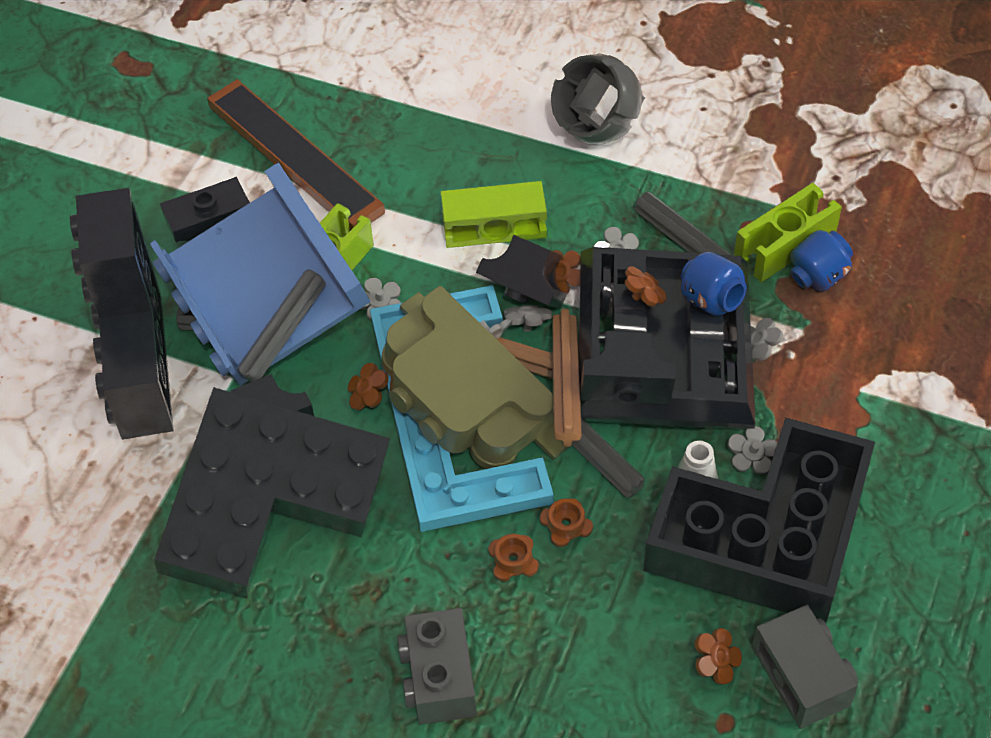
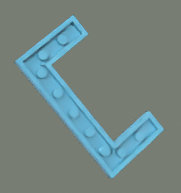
[370,285,554,532]

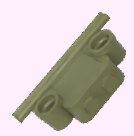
[381,285,573,469]

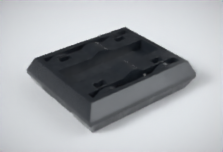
[578,247,756,431]

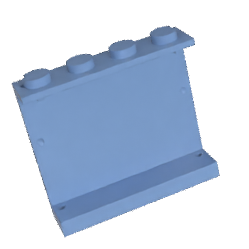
[150,162,370,386]

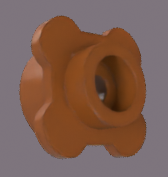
[540,498,593,547]
[488,534,539,581]

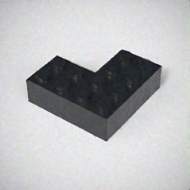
[70,188,174,440]
[154,387,390,599]
[643,417,875,623]

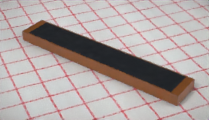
[207,79,385,231]

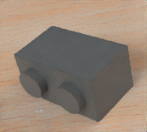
[752,605,858,729]

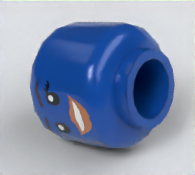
[790,230,853,292]
[681,252,747,316]

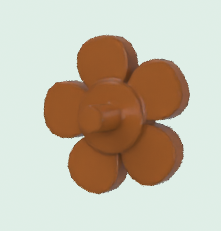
[553,250,580,294]
[625,266,667,306]
[347,363,389,411]
[695,628,742,685]

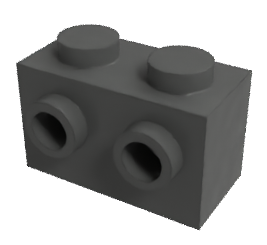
[397,608,477,725]

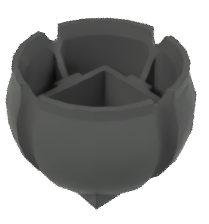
[551,53,646,145]

